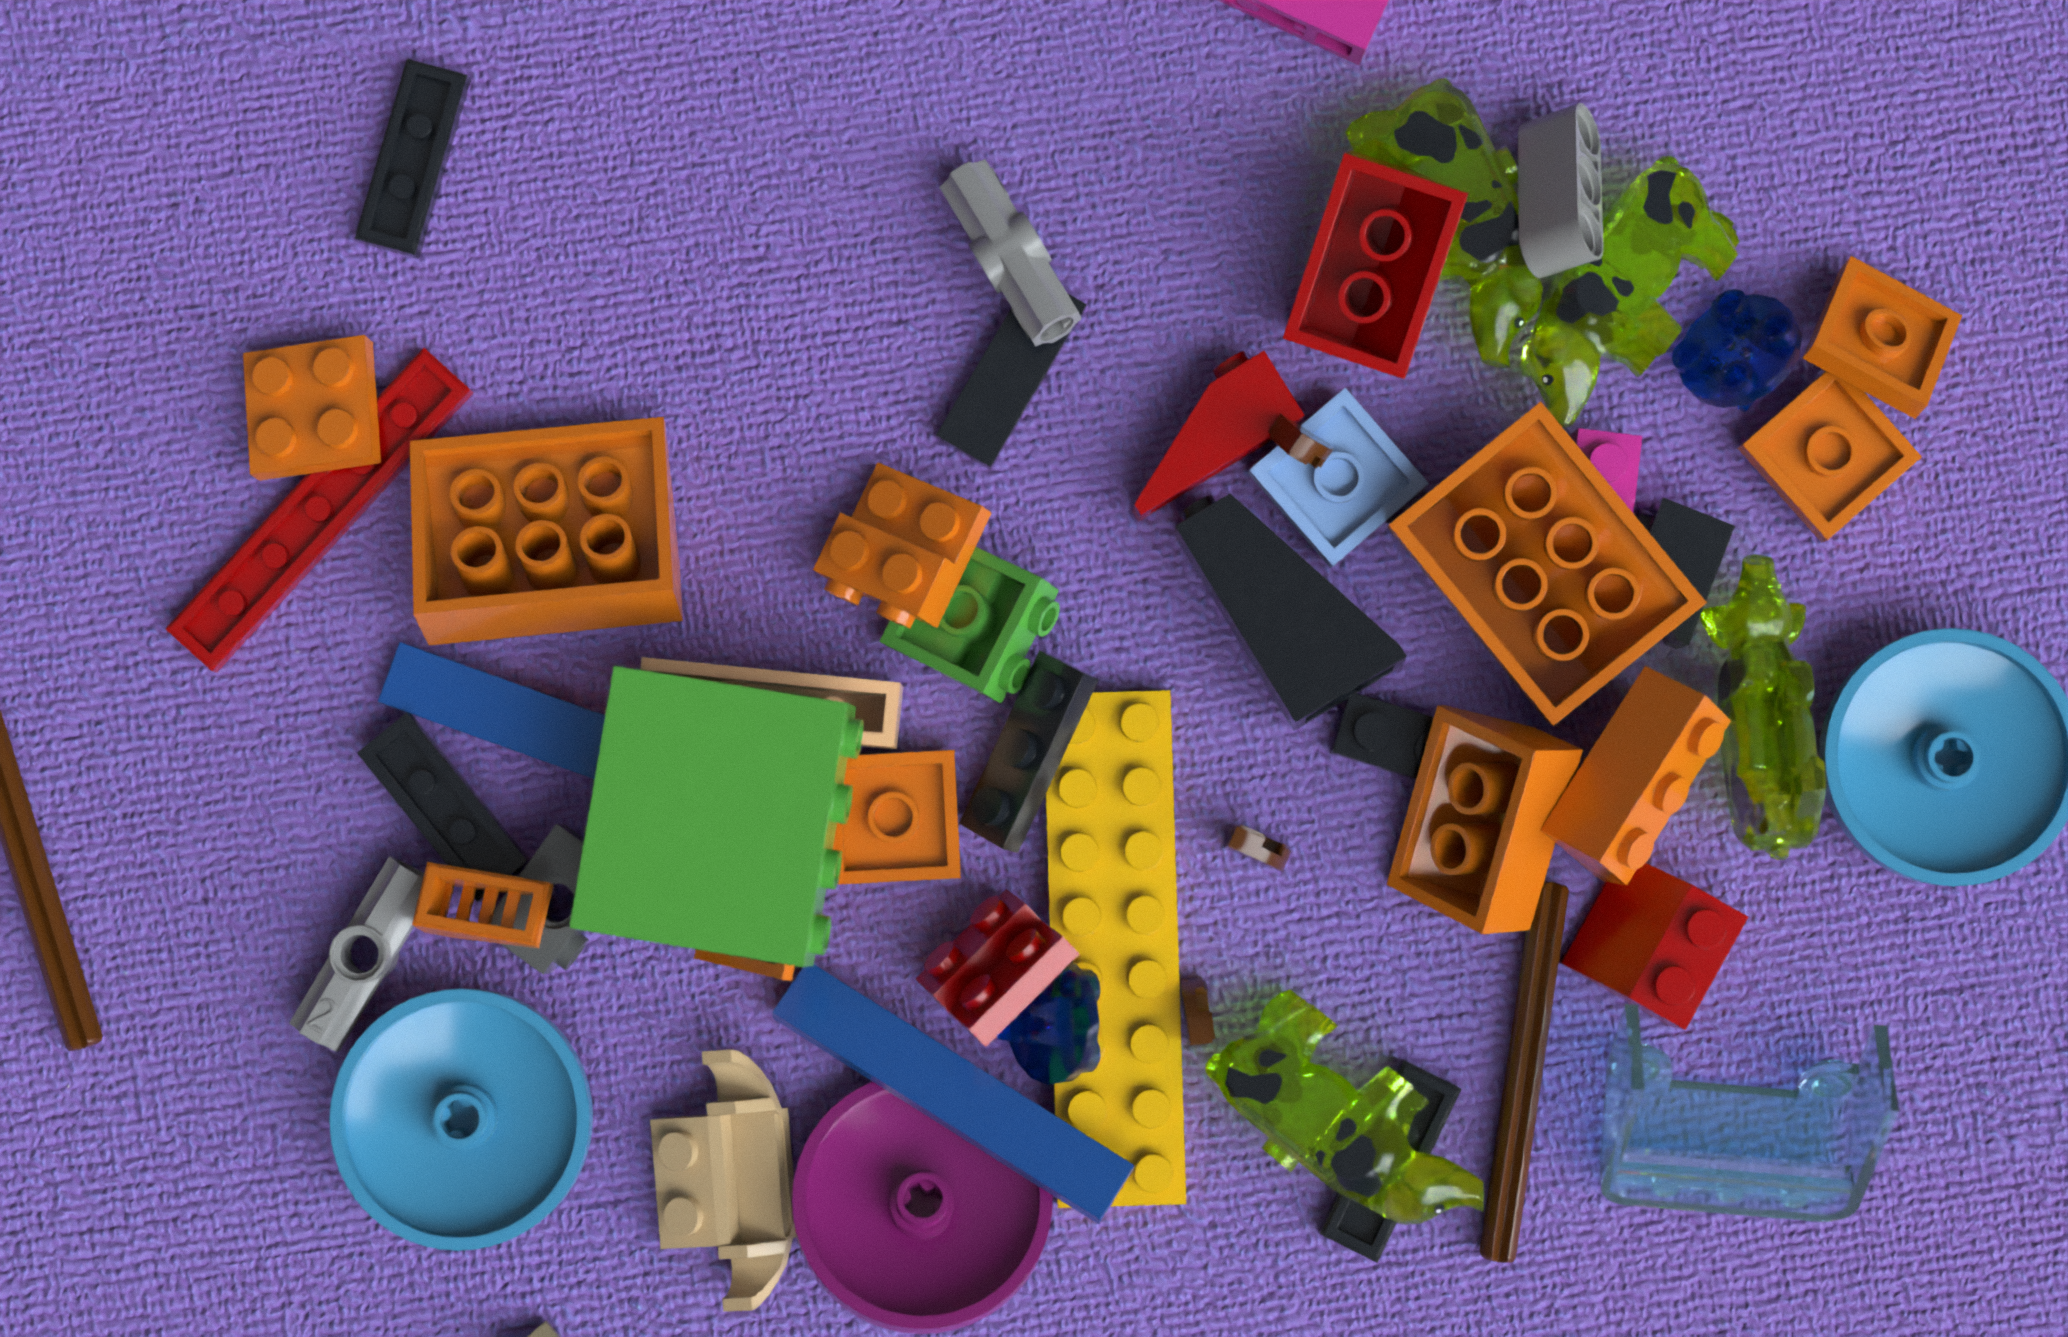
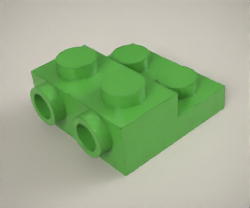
[879,547,1060,703]

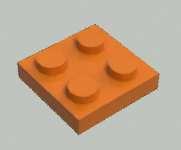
[1803,256,1962,419]
[243,335,381,481]
[1737,371,1922,543]
[833,750,961,885]

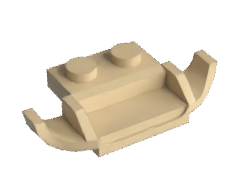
[650,1049,796,1312]

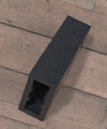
[1175,494,1407,731]

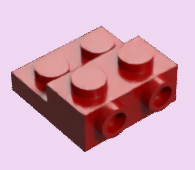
[915,889,1079,1047]

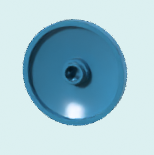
[1819,628,2068,886]
[329,988,593,1251]

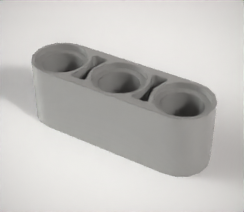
[1518,103,1604,278]

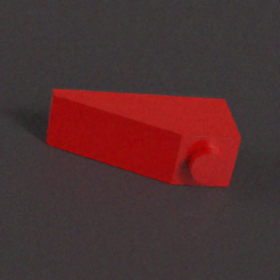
[1132,351,1305,522]

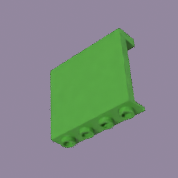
[569,666,864,967]

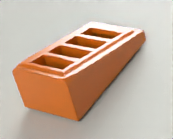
[412,862,554,948]

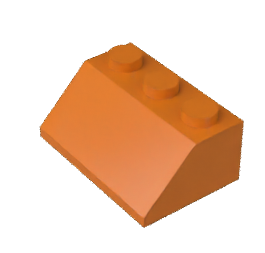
[1540,666,1731,885]
[1386,705,1583,934]

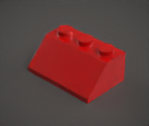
[1283,150,1469,380]

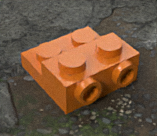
[813,462,992,629]

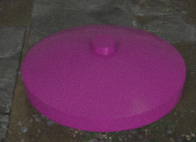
[792,1082,1053,1334]

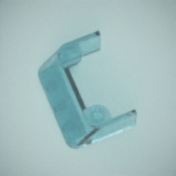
[1600,1004,1899,1222]

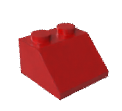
[1559,863,1749,1030]

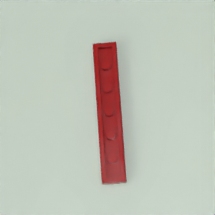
[165,348,474,673]

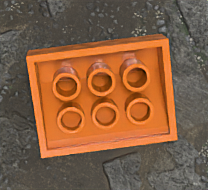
[1387,401,1707,726]
[410,416,683,646]

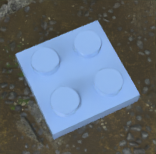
[1248,388,1429,569]

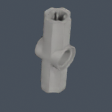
[939,159,1082,347]
[289,856,424,1051]

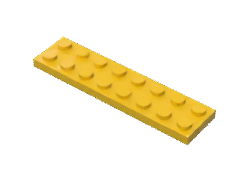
[1046,690,1186,1208]

